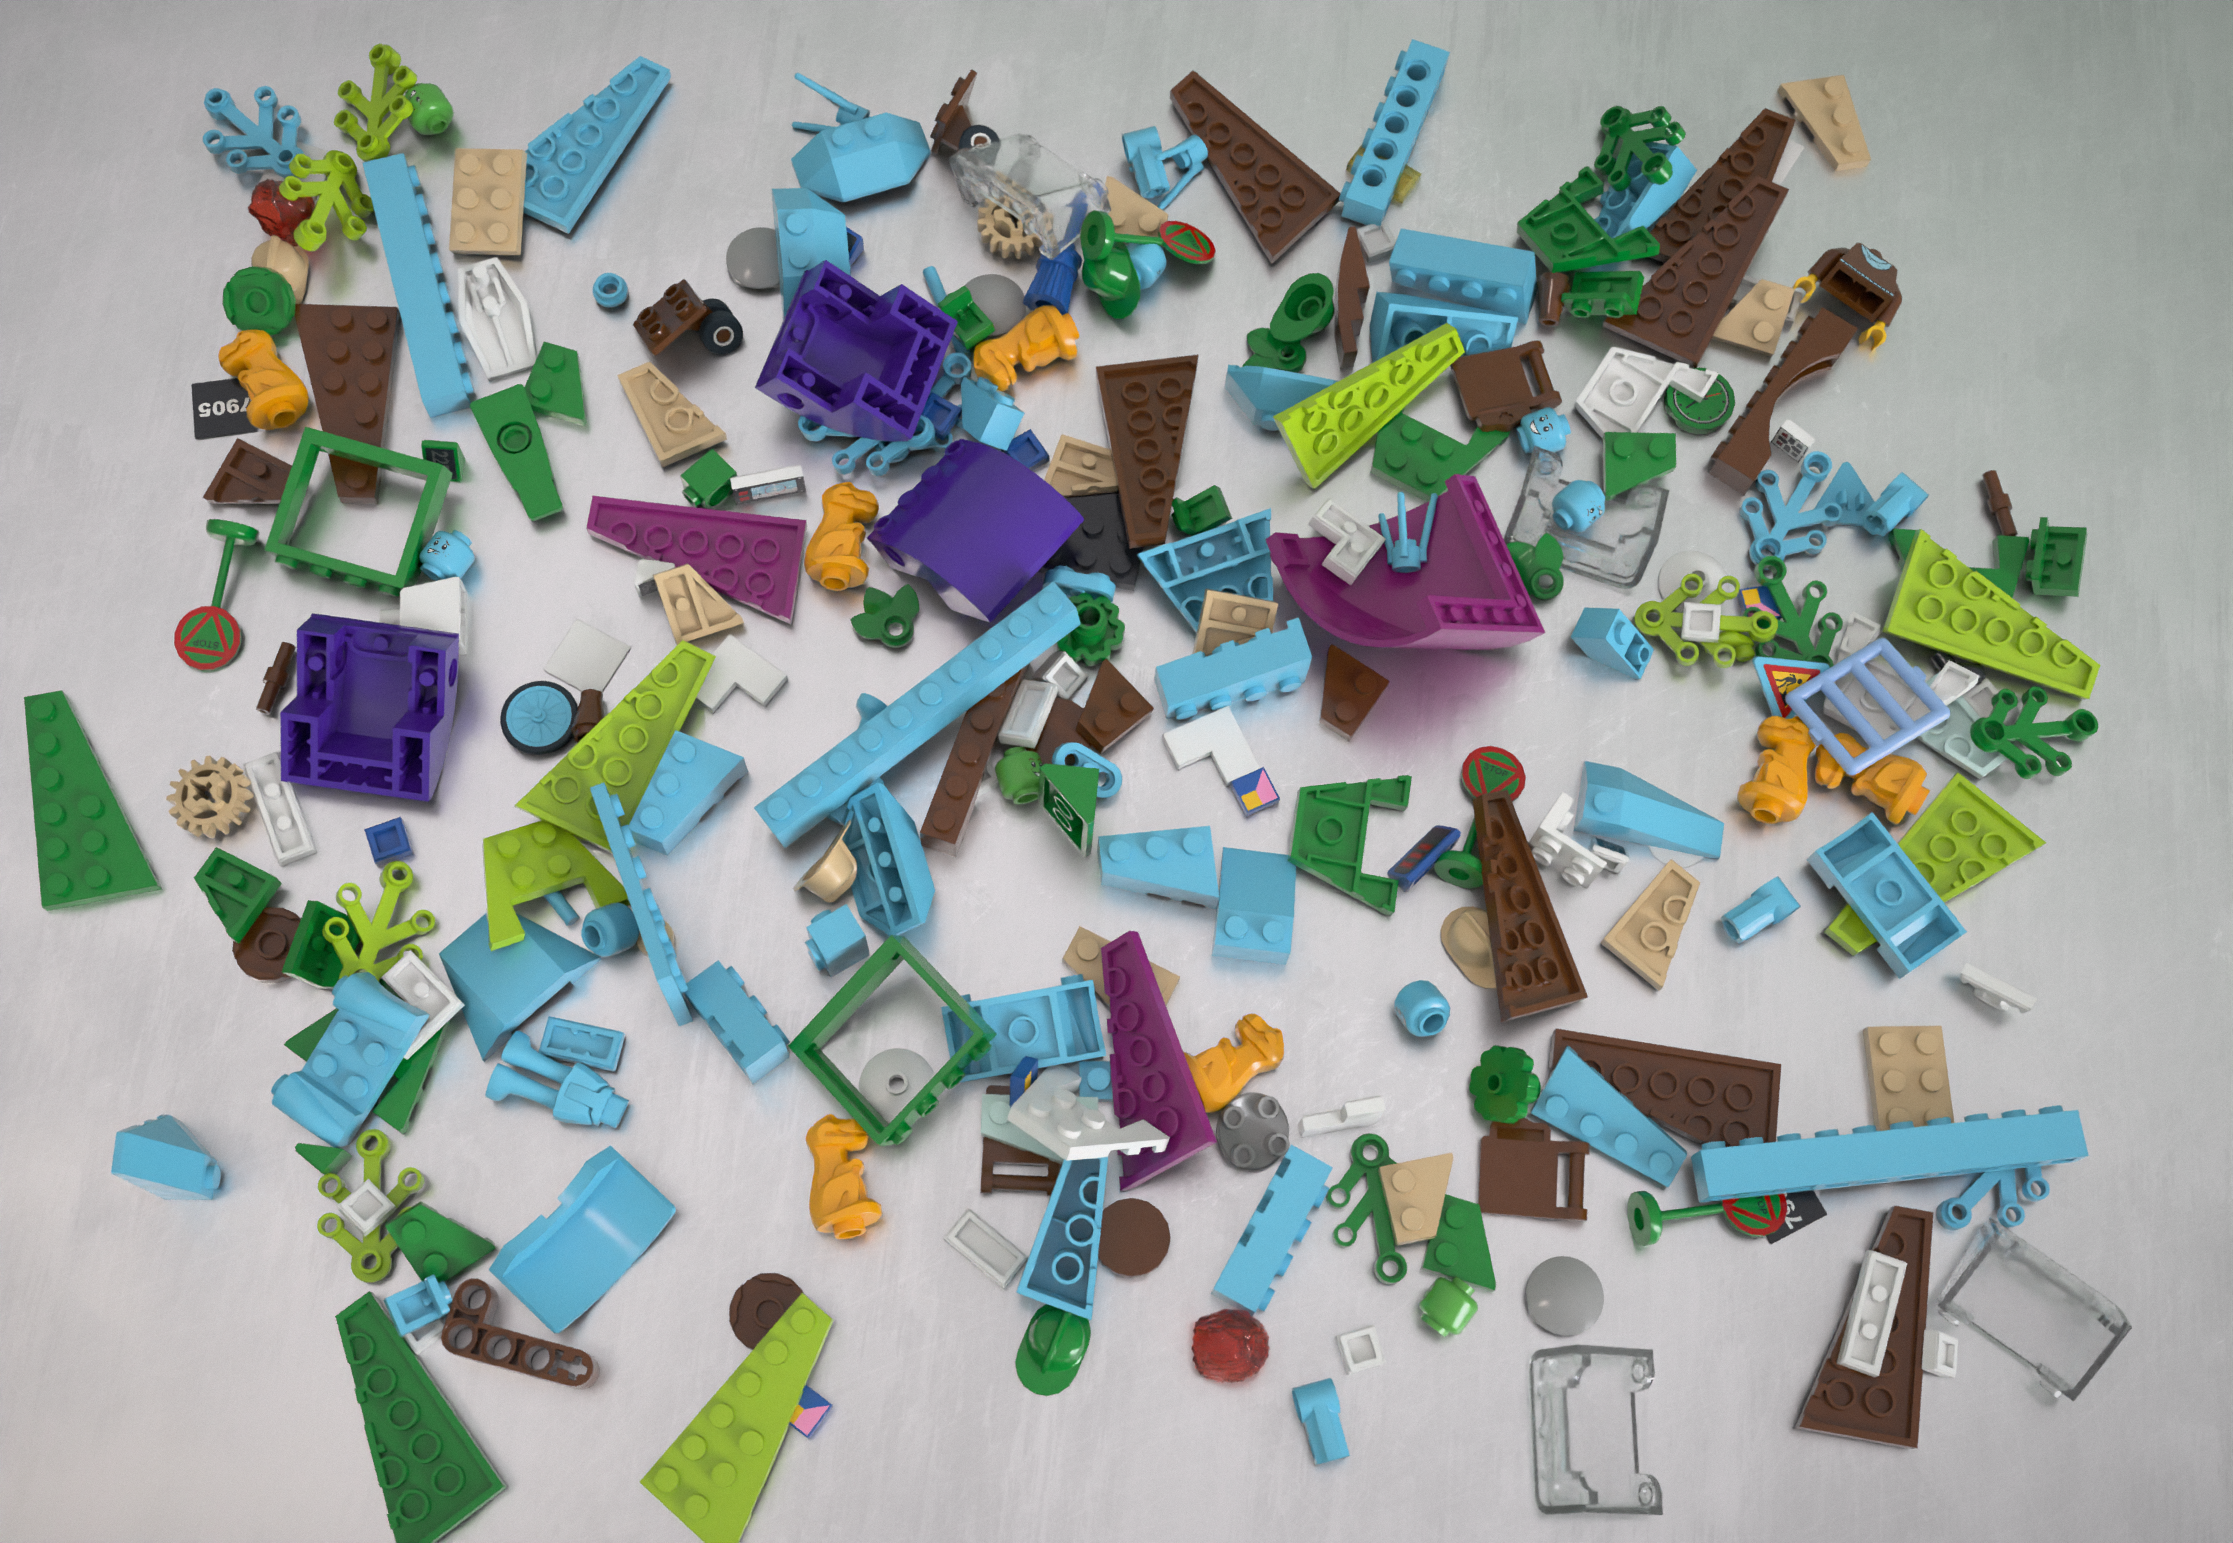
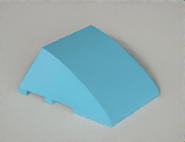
[1136,508,1273,633]
[439,912,601,1062]

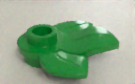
[1242,328,1307,373]
[1507,533,1564,600]
[850,584,919,648]

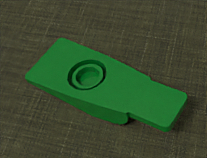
[470,384,563,521]

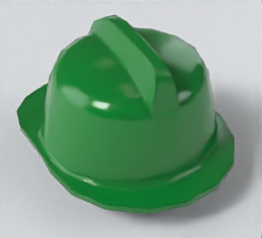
[1082,242,1140,319]
[1270,273,1335,342]
[1015,1304,1091,1396]

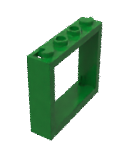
[264,427,453,597]
[788,935,997,1146]

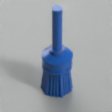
[1023,187,1090,315]

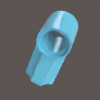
[1122,126,1170,199]
[1861,472,1929,537]
[1720,876,1801,944]
[1292,1378,1350,1465]

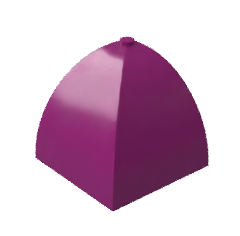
[1265,474,1545,650]

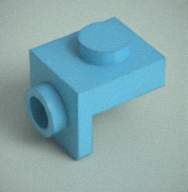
[384,1274,452,1337]

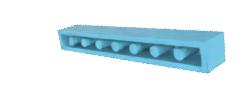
[363,153,475,418]

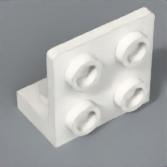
[1528,792,1607,888]

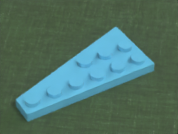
[523,56,671,234]
[590,783,693,1026]

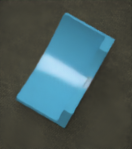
[489,1145,676,1333]

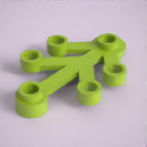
[334,44,417,162]
[279,150,374,251]
[1634,574,1778,669]
[322,861,435,982]
[317,1129,425,1283]

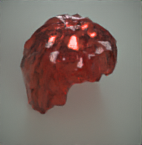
[248,179,315,246]
[1191,1309,1270,1383]

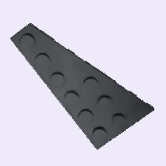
[1038,493,1143,591]

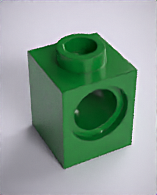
[680,449,737,510]

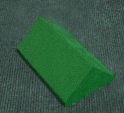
[1039,763,1099,858]

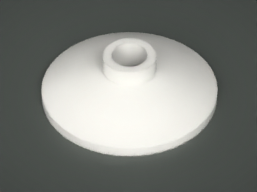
[1658,551,1729,613]
[859,1048,934,1124]

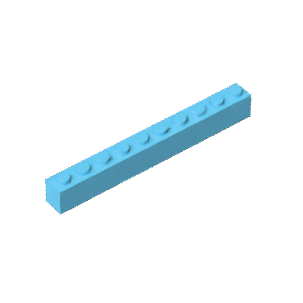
[754,581,1080,848]
[1691,1105,2089,1203]

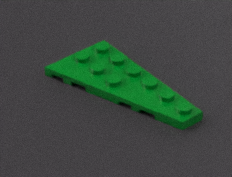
[24,690,162,911]
[335,1291,507,1543]

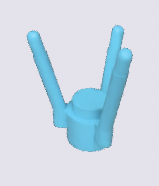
[792,73,870,132]
[1129,135,1208,210]
[1378,492,1438,573]

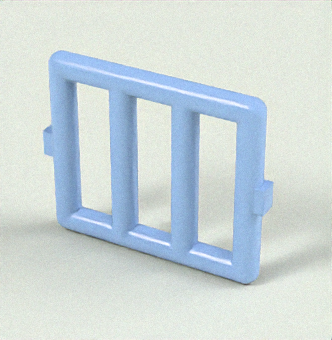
[1785,638,1950,775]

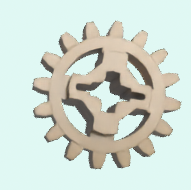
[977,186,1051,259]
[166,756,254,838]

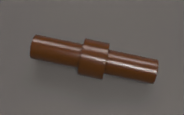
[1982,470,2018,536]
[256,642,296,714]

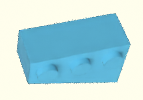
[629,730,748,856]
[1097,826,1219,910]
[683,960,790,1084]

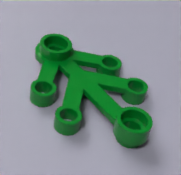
[1594,106,1686,192]
[1740,556,1843,667]
[1970,686,2098,779]
[1326,1133,1407,1285]

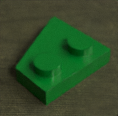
[524,341,587,426]
[1603,432,1676,501]
[194,847,282,944]
[1420,1194,1496,1292]
[385,1201,496,1282]

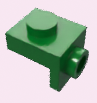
[937,286,995,350]
[1171,485,1232,536]

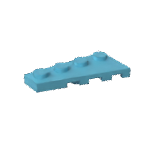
[1531,1045,1687,1188]

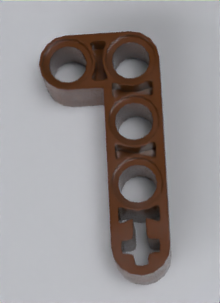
[441,1278,600,1390]

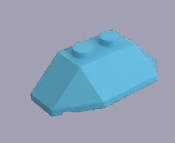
[791,113,931,202]
[771,188,851,320]
[1225,365,1338,431]
[842,783,935,936]

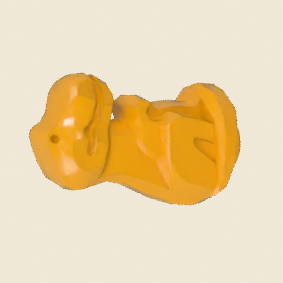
[974,306,1080,391]
[219,329,309,431]
[804,482,879,591]
[1737,716,1816,824]
[1814,733,1930,825]
[1183,1014,1284,1113]
[805,1114,882,1239]

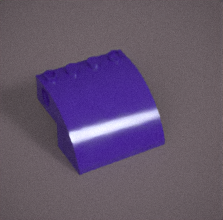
[755,260,958,442]
[867,439,1085,623]
[280,613,459,802]

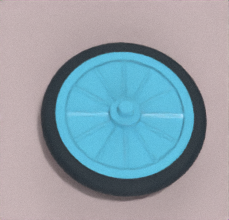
[500,681,578,755]

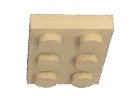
[449,148,527,255]
[1863,1026,1954,1131]

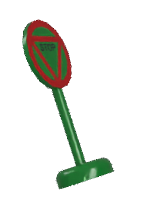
[1080,210,1216,264]
[174,519,260,671]
[1434,746,1526,889]
[1627,1191,1788,1246]

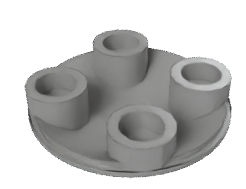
[726,227,780,289]
[964,274,1026,340]
[1216,1092,1290,1170]
[1526,1256,1604,1336]

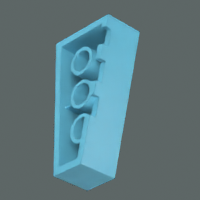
[1154,617,1312,720]
[1211,1144,1333,1317]

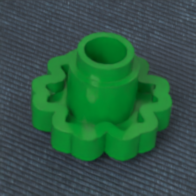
[1057,593,1125,666]
[1469,1045,1541,1124]

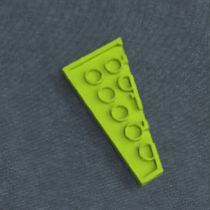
[1273,323,1465,489]
[1882,529,2100,699]
[514,640,716,853]
[1824,772,2046,956]
[640,1293,834,1543]

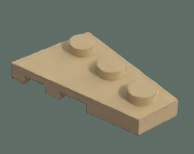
[1777,75,1871,171]

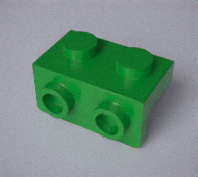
[1561,271,1645,318]
[2026,517,2088,597]
[281,900,361,989]

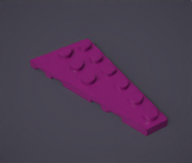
[586,496,807,624]
[1101,931,1217,1191]

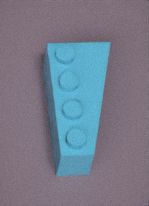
[1389,228,1537,325]
[1016,1157,1108,1320]

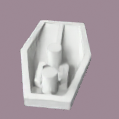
[458,257,537,381]

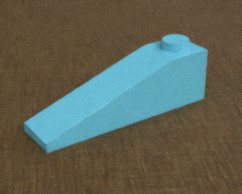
[111,1114,220,1200]

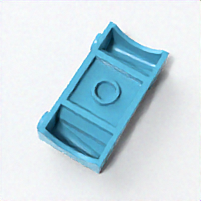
[1806,812,1967,979]
[271,972,430,1148]
[941,974,1107,1083]

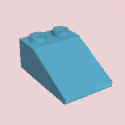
[1212,847,1296,965]

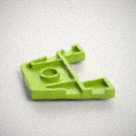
[482,820,630,951]

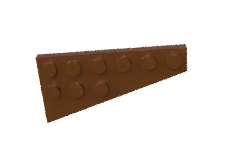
[1170,70,1341,264]
[1650,108,1796,263]
[1602,176,1789,368]
[294,304,401,504]
[1096,354,1199,549]
[1472,790,1588,1022]
[1549,1028,1781,1147]
[1795,1205,1934,1449]

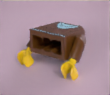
[1792,243,1902,350]

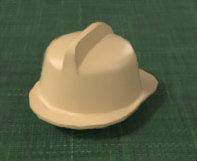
[251,235,309,304]
[793,820,857,903]
[1441,906,1497,988]

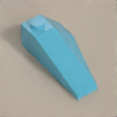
[1594,142,1697,238]
[1370,292,1518,363]
[1574,761,1724,859]

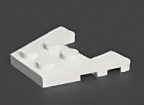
[1574,346,1719,486]
[1823,611,1979,740]
[1007,1064,1170,1161]

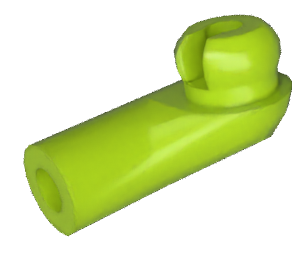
[1705,631,1755,662]

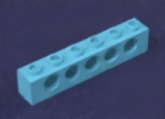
[1339,39,1450,230]

